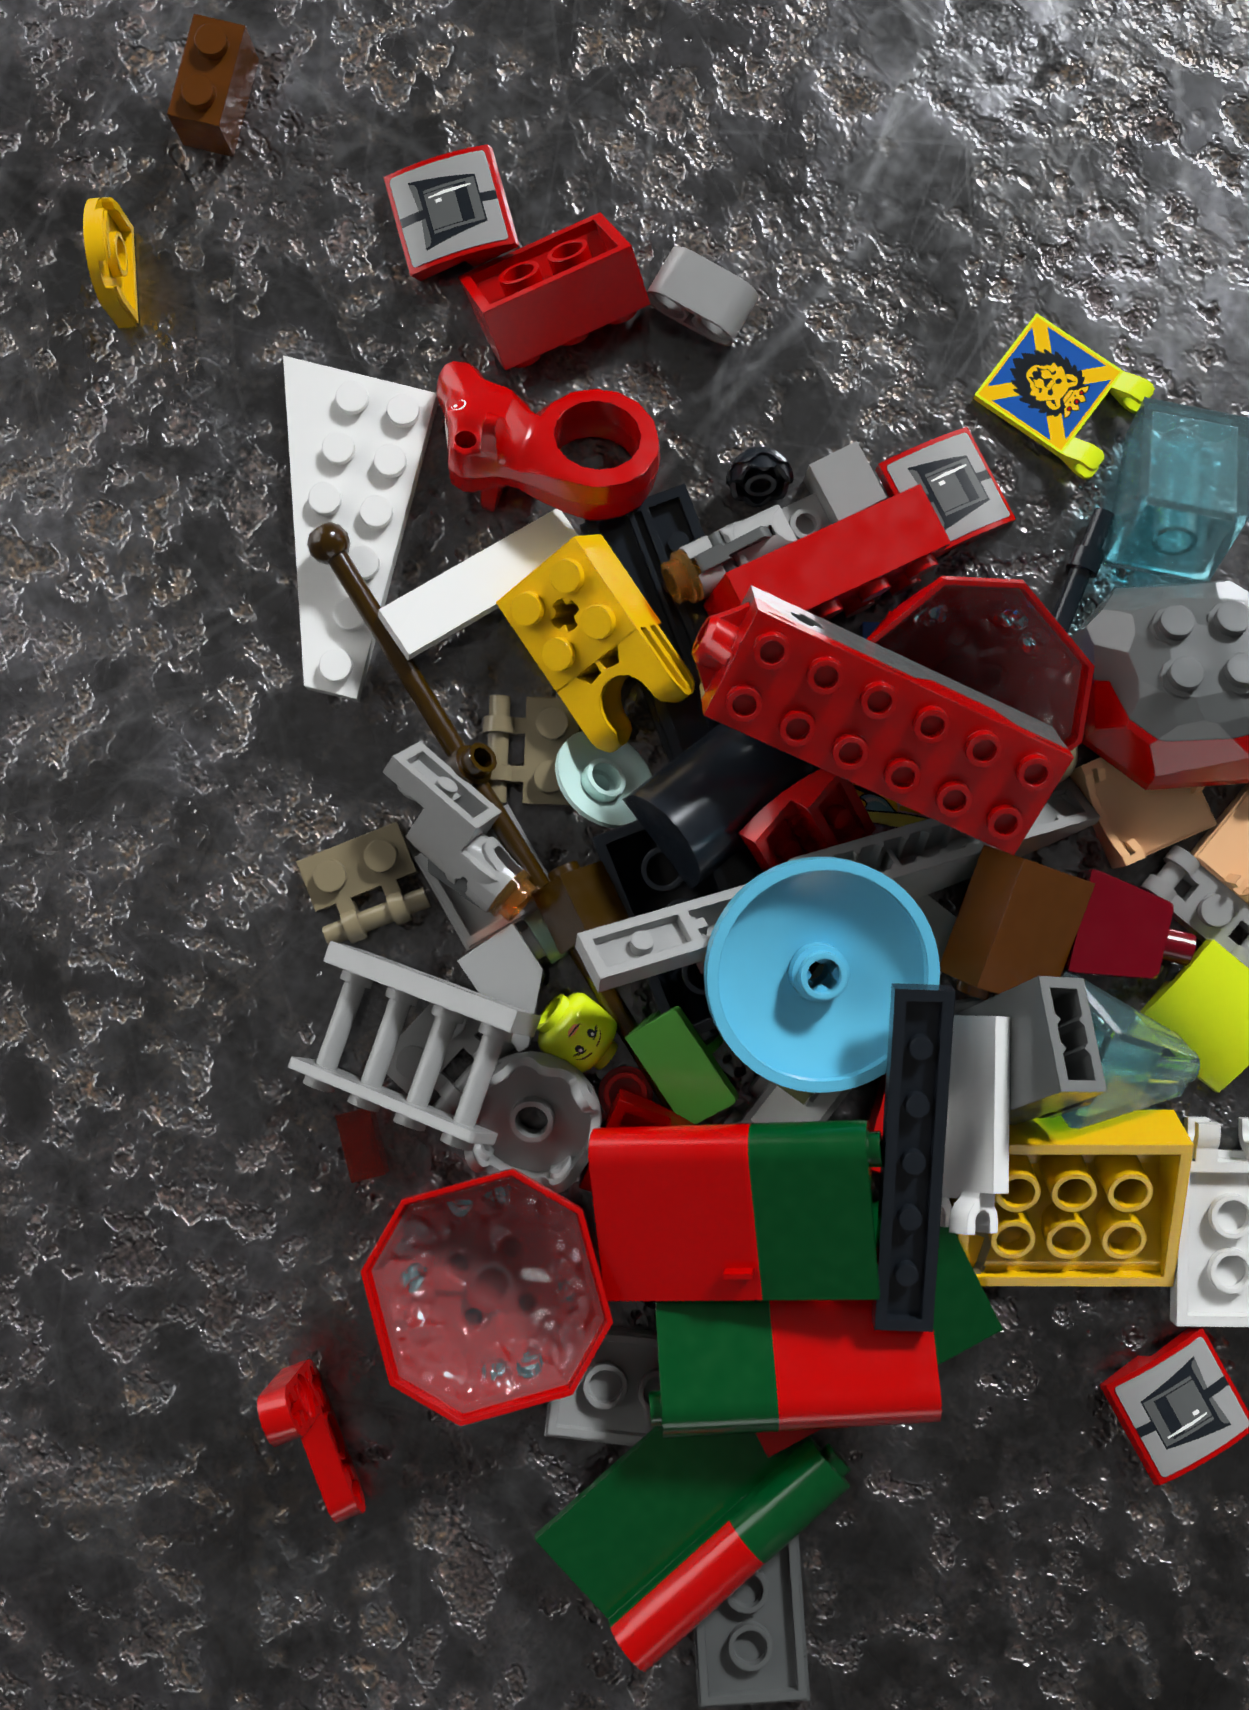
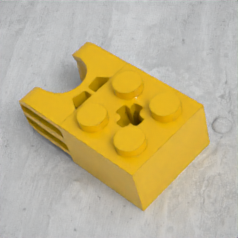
[496,534,695,753]

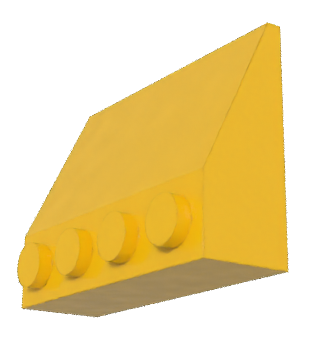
[951,1109,1194,1287]

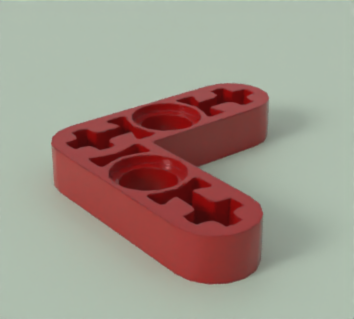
[257,1359,366,1524]

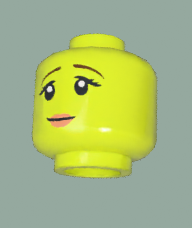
[537,993,618,1073]

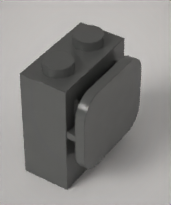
[955,976,1107,1125]

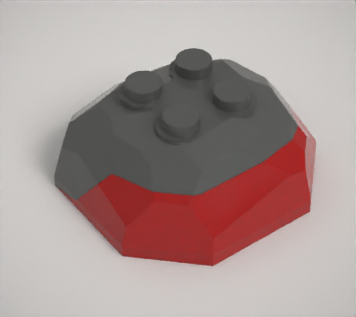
[1071,580,1249,790]

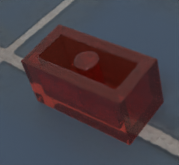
[335,1108,389,1183]

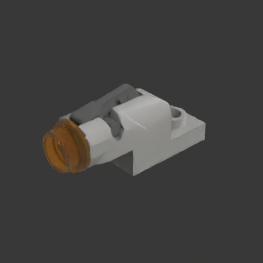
[661,493,831,604]
[383,741,538,922]

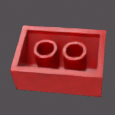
[458,212,651,370]

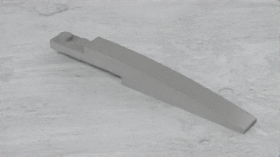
[575,778,1100,993]

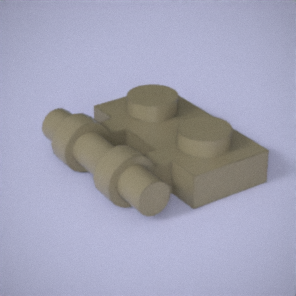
[483,695,580,807]
[296,822,431,945]

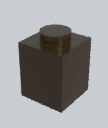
[532,861,629,955]

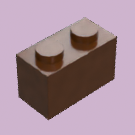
[167,14,259,157]

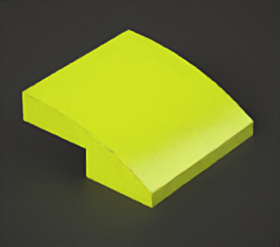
[1131,939,1249,1093]

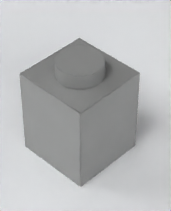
[803,441,887,524]

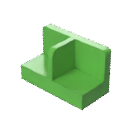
[625,1006,739,1125]

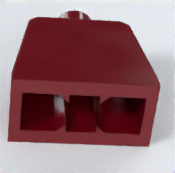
[1062,869,1196,979]

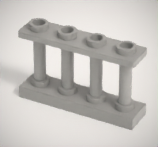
[288,941,541,1151]

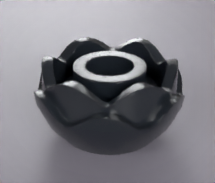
[726,446,794,508]

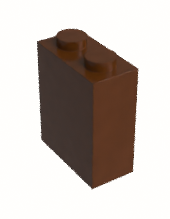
[940,844,1095,1000]

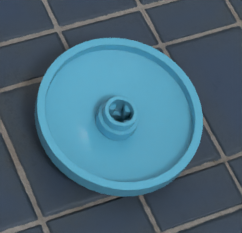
[704,857,940,1093]

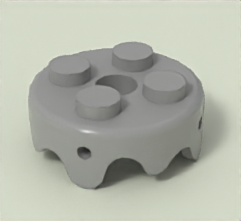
[464,1051,602,1193]

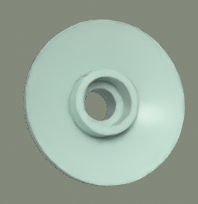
[555,731,652,828]

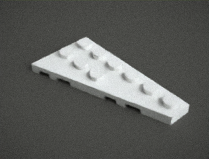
[283,356,438,702]

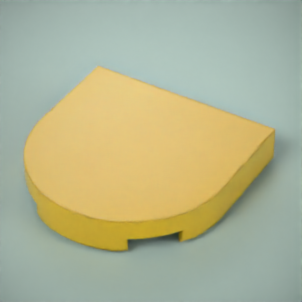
[83,197,139,328]

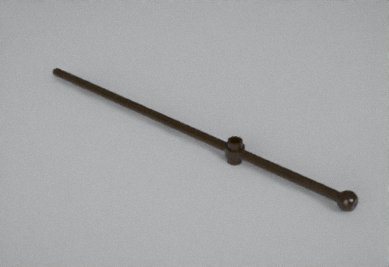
[307,522,700,1125]

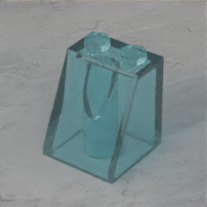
[1103,397,1249,582]

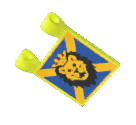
[973,313,1155,480]

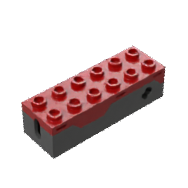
[692,585,1074,855]

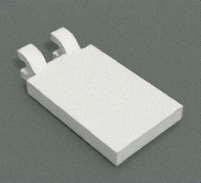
[940,1015,1011,1235]
[1170,1116,1249,1327]

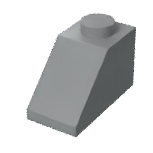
[457,924,546,1052]

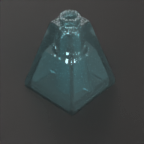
[1061,972,1200,1129]

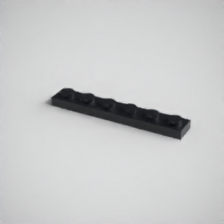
[872,983,955,1332]

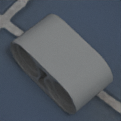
[647,246,759,346]

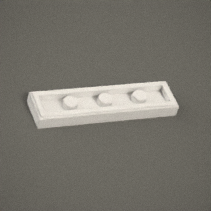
[378,509,578,661]

